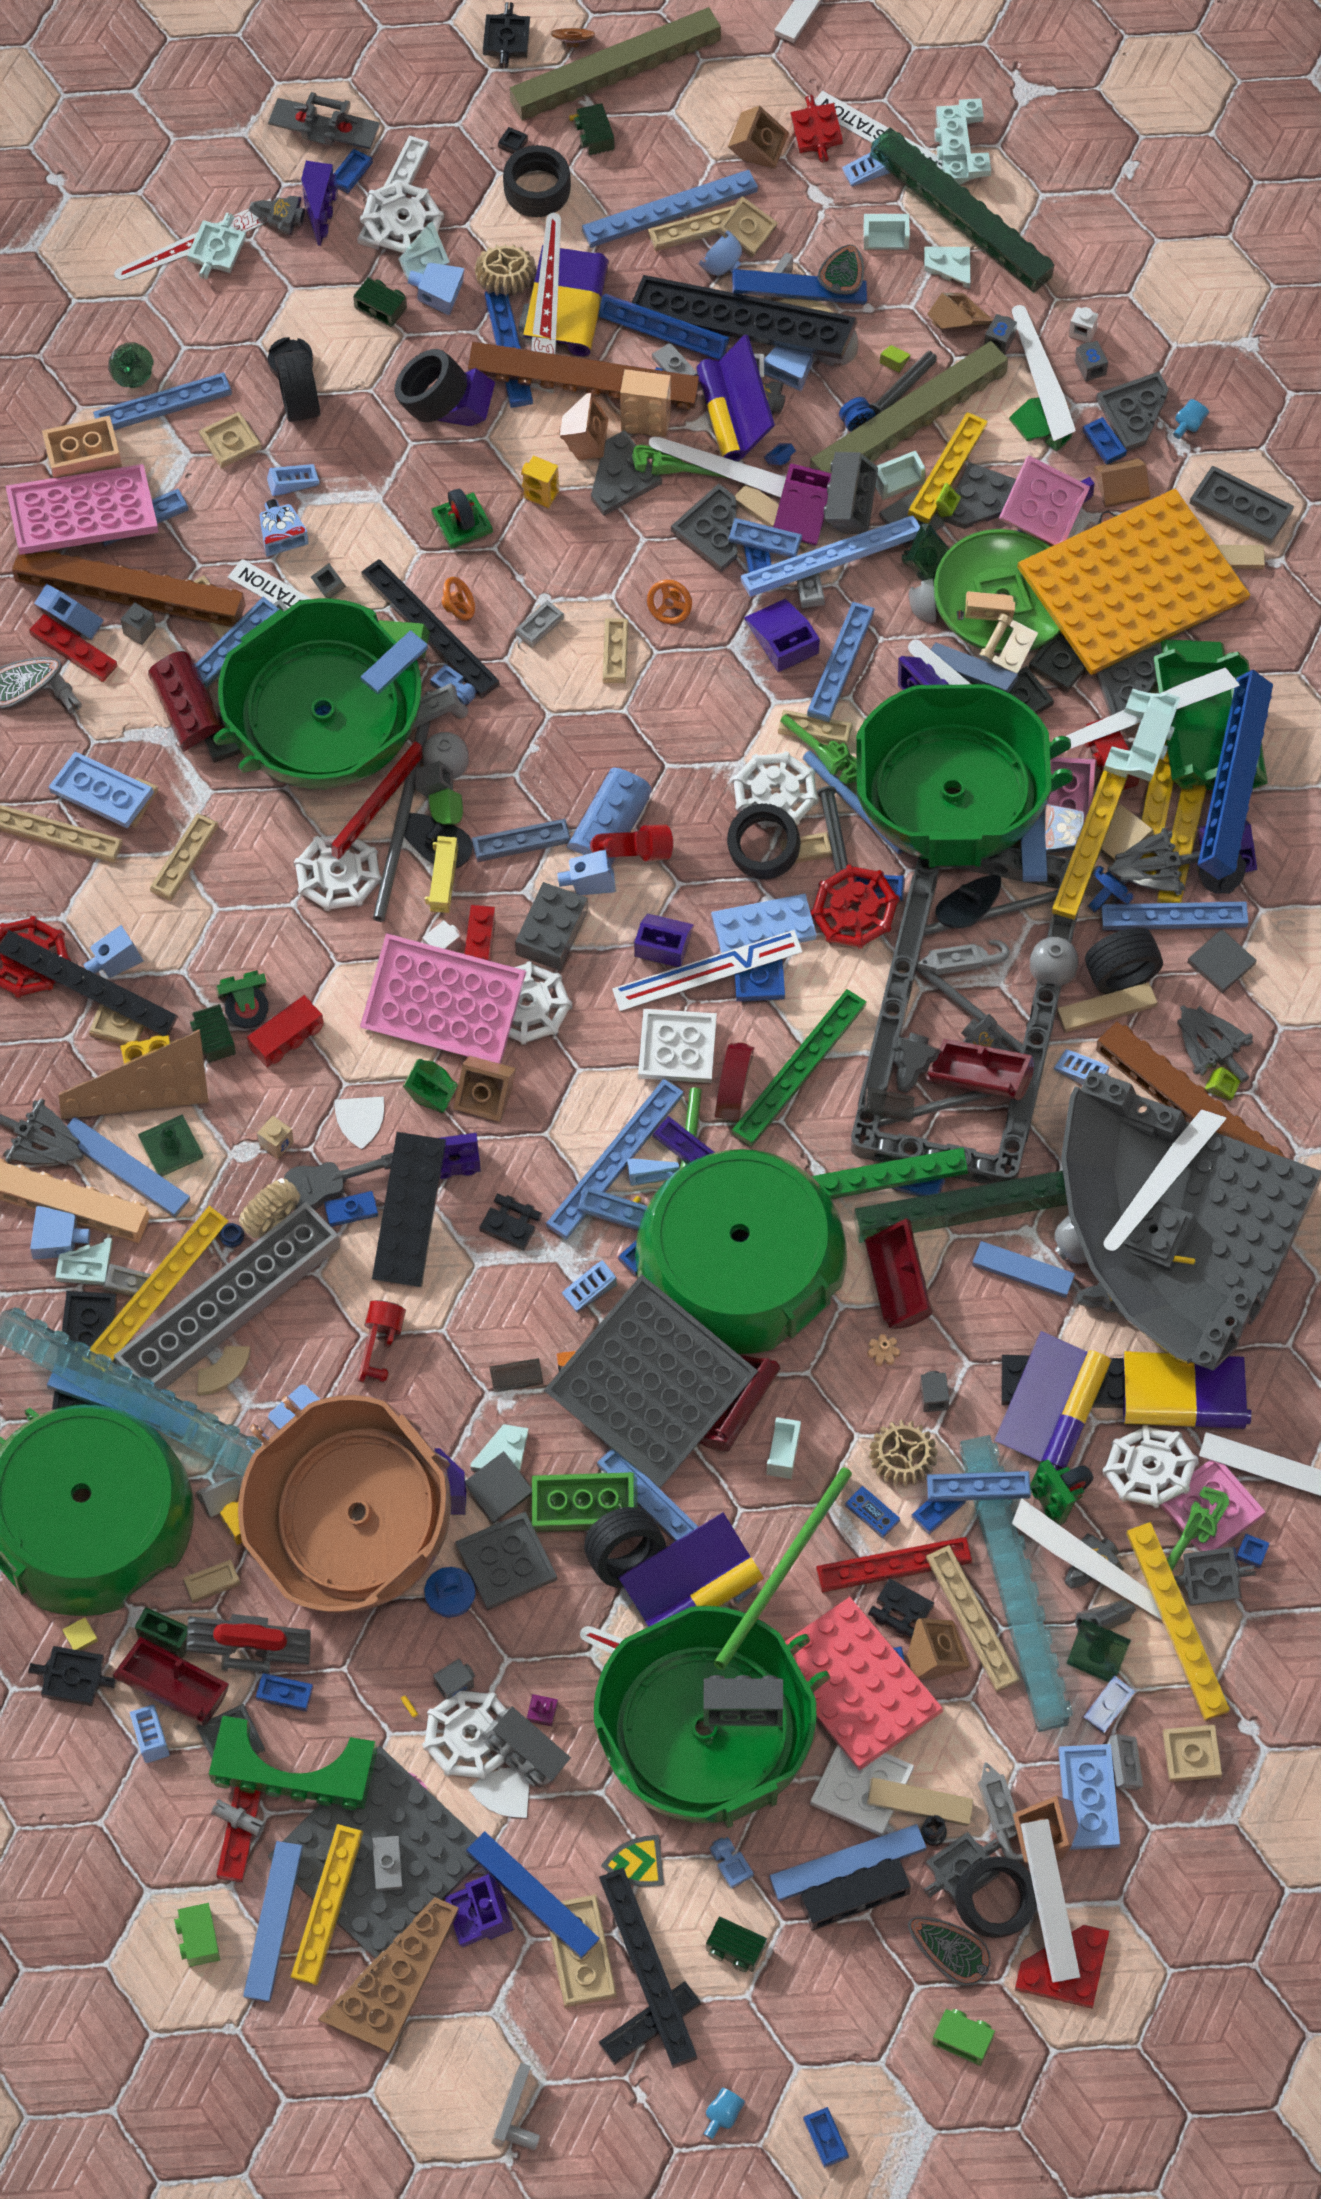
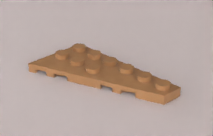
[58,1029,209,1119]
[318,1897,459,2054]

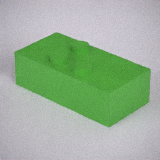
[532,1472,638,1532]

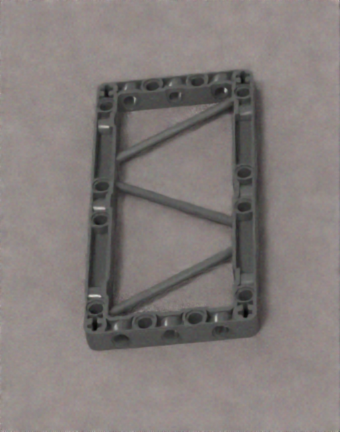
[851,847,1078,1188]

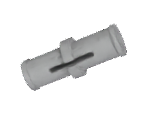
[50,672,82,713]
[211,1799,265,1837]

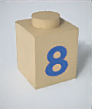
[257,1116,294,1159]

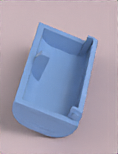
[567,768,652,865]

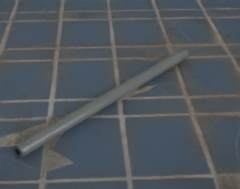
[373,691,431,922]

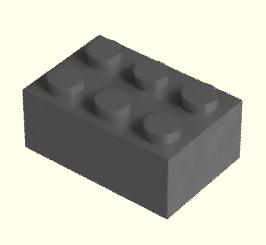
[824,452,878,534]
[515,882,588,971]
[704,1675,783,1726]
[481,1706,571,1788]

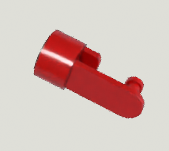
[590,824,673,861]
[358,1300,406,1383]

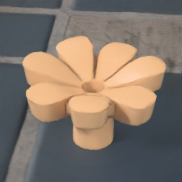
[867,1334,900,1366]

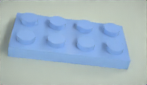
[48,752,154,828]
[711,894,816,953]
[1058,1744,1120,1850]

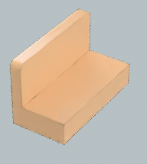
[965,591,1015,621]

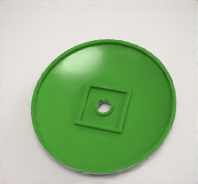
[934,529,1060,653]

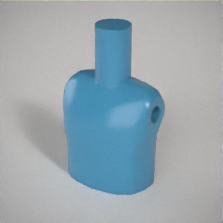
[1173,399,1210,439]
[704,2087,745,2140]

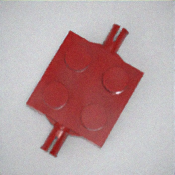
[790,95,843,163]

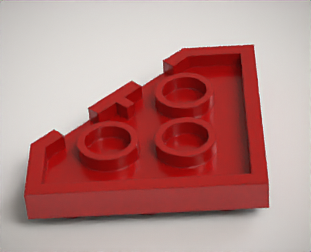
[1015,1925,1110,2009]

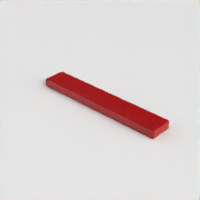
[331,741,423,860]
[816,1537,972,1593]

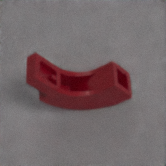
[715,1042,755,1121]

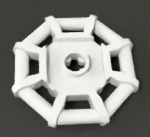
[360,180,444,253]
[732,751,819,829]
[293,835,382,912]
[509,961,572,1045]
[1103,1425,1199,1508]
[422,1691,506,1780]

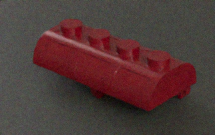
[148,651,224,752]
[926,1038,1034,1100]
[864,1218,933,1329]
[699,1355,781,1452]
[113,1637,229,1726]

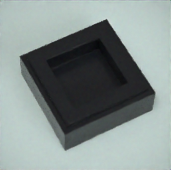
[498,127,528,154]

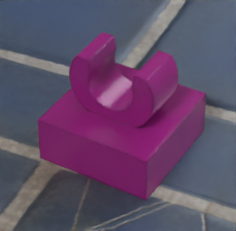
[527,1694,558,1727]

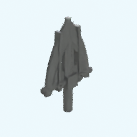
[1107,828,1200,895]
[1177,1005,1253,1083]
[0,1098,83,1166]

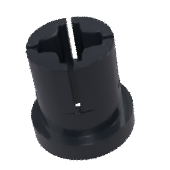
[921,1815,947,1846]

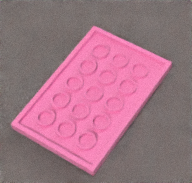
[6,464,158,555]
[360,933,527,1064]

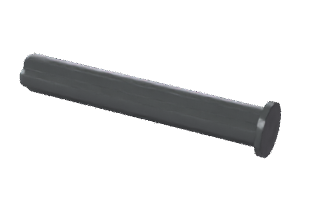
[869,351,937,416]
[817,786,848,873]

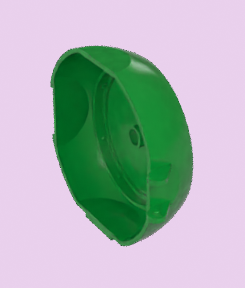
[213,598,421,790]
[856,684,1073,867]
[635,1149,847,1354]
[0,1405,194,1616]
[594,1606,830,1828]

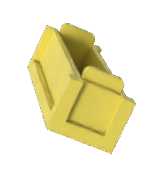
[425,836,458,913]

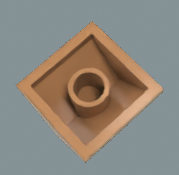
[1093,458,1150,507]

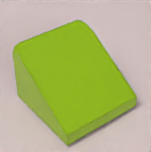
[880,345,911,373]
[936,483,961,517]
[1205,1067,1241,1101]

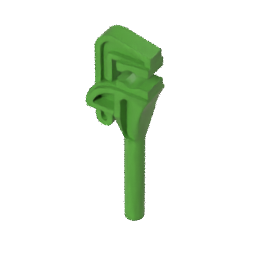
[632,445,729,478]
[780,715,857,784]
[1167,1486,1229,1571]

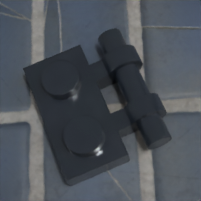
[479,1193,543,1251]
[868,1578,934,1639]

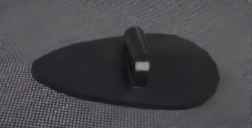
[404,813,473,868]
[935,874,1001,928]

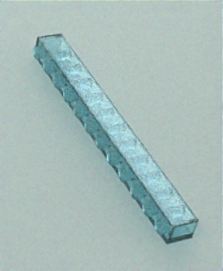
[0,1308,263,1477]
[959,1435,1073,1732]

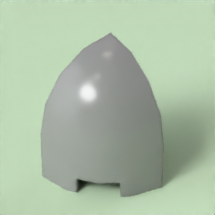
[908,579,936,623]
[196,1477,240,1517]

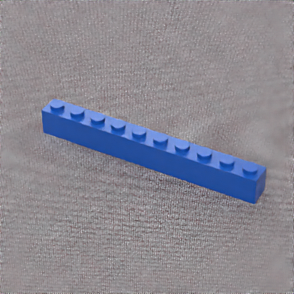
[1198,670,1273,880]

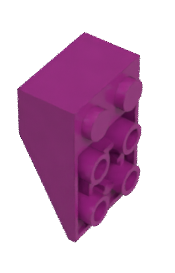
[773,463,832,546]

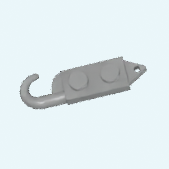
[918,940,1010,975]
[977,1762,1024,1863]

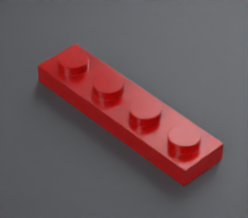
[29,614,118,682]
[216,1787,262,1883]

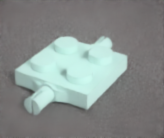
[187,213,246,279]

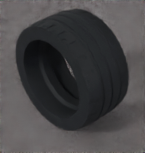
[503,145,571,217]
[394,349,467,423]
[275,350,320,422]
[727,803,801,880]
[1085,927,1163,994]
[584,1507,667,1588]
[955,1856,1037,1938]

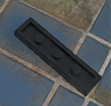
[599,1981,701,2065]

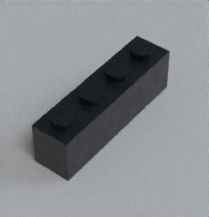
[800,1858,911,1931]

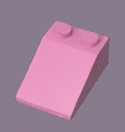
[1047,757,1096,822]

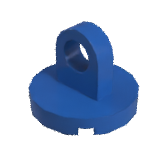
[1088,866,1134,913]
[424,1567,476,1618]

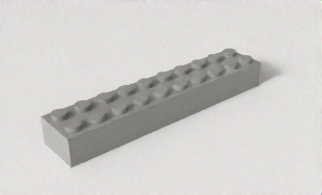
[114,1202,340,1397]

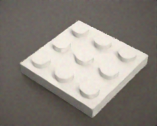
[638,1009,717,1083]
[810,1745,914,1836]

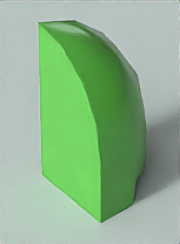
[428,788,463,825]

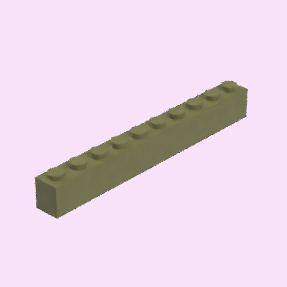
[509,7,721,120]
[810,341,1008,473]

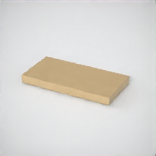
[549,1894,617,2008]

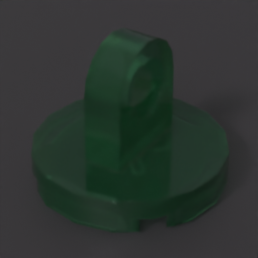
[108,342,154,388]

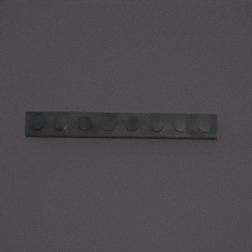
[361,559,500,699]
[0,930,178,1036]
[599,1867,698,2068]

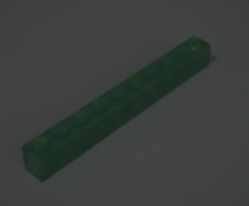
[870,127,1055,293]
[854,1170,1068,1243]

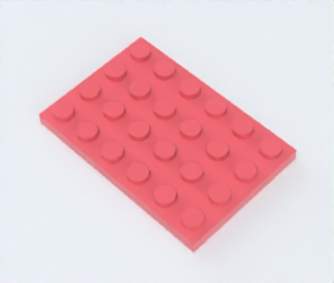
[785,1597,943,1771]

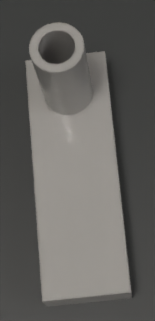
[413,683,468,729]
[491,2063,540,2151]

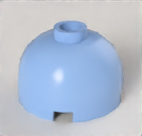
[698,230,742,276]

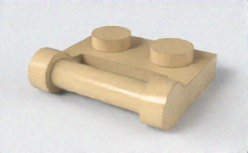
[979,614,1038,673]

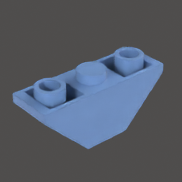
[34,584,104,640]

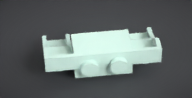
[934,98,991,187]
[1103,689,1180,782]

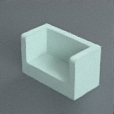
[863,214,910,250]
[875,451,926,500]
[767,1417,801,1479]

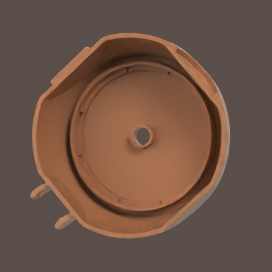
[238,1395,451,1613]

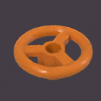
[441,577,475,621]
[647,579,692,624]

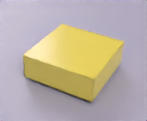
[62,1617,98,1651]

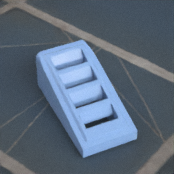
[842,147,893,187]
[267,464,320,496]
[1054,1049,1110,1085]
[627,1159,679,1186]
[562,1260,617,1312]
[129,1704,170,1763]

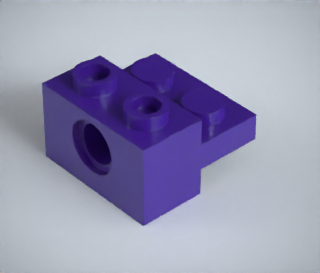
[440,1133,481,1179]
[445,1874,514,1947]

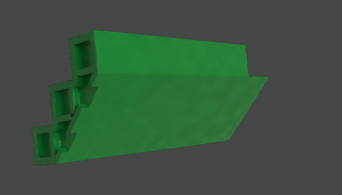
[1154,639,1268,790]

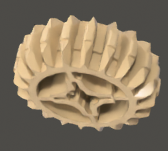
[475,243,536,296]
[239,1179,301,1238]
[869,1420,938,1488]

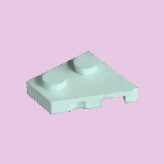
[399,222,450,280]
[924,247,970,288]
[55,1238,113,1286]
[470,1424,529,1471]

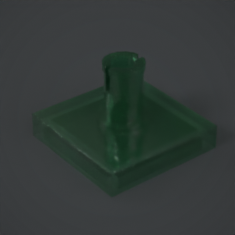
[902,523,949,586]
[138,1114,204,1177]
[1066,1619,1131,1683]

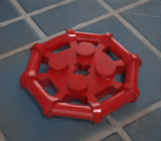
[810,864,900,949]
[0,916,71,998]

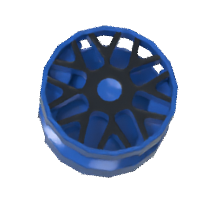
[839,397,875,432]

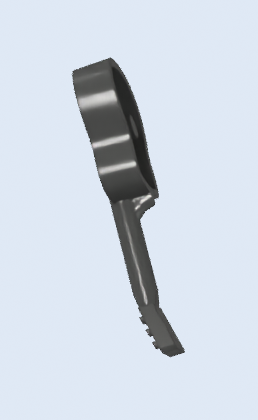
[284,1153,393,1211]

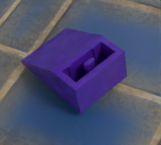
[301,160,338,246]
[744,598,820,672]

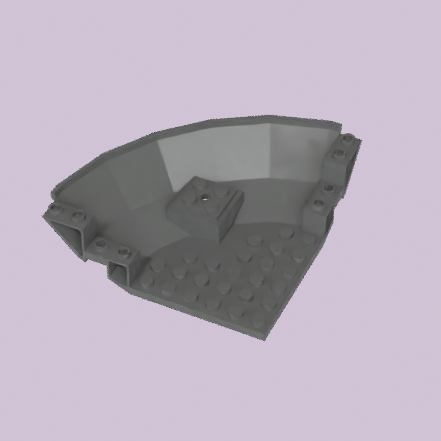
[1061,1069,1321,1371]

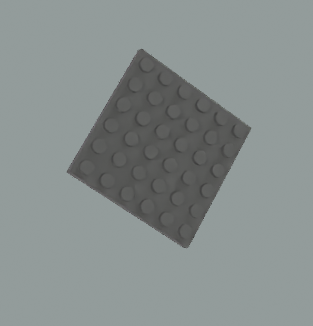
[544,1274,758,1489]
[268,1745,479,1959]

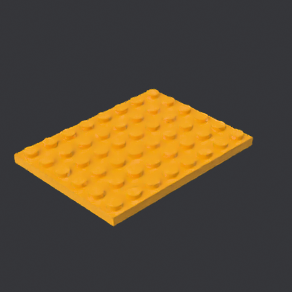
[1017,488,1250,675]

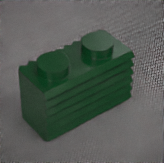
[573,103,615,156]
[353,277,407,327]
[189,1004,236,1063]
[135,1607,187,1658]
[706,1916,767,1972]

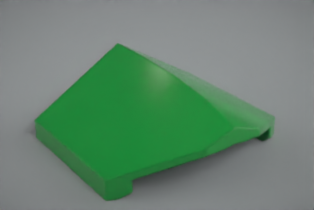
[1009,397,1051,441]
[403,1059,458,1113]

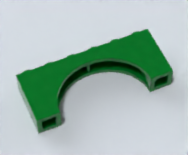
[208,1716,378,1810]

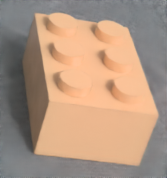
[620,369,671,437]
[42,415,122,478]

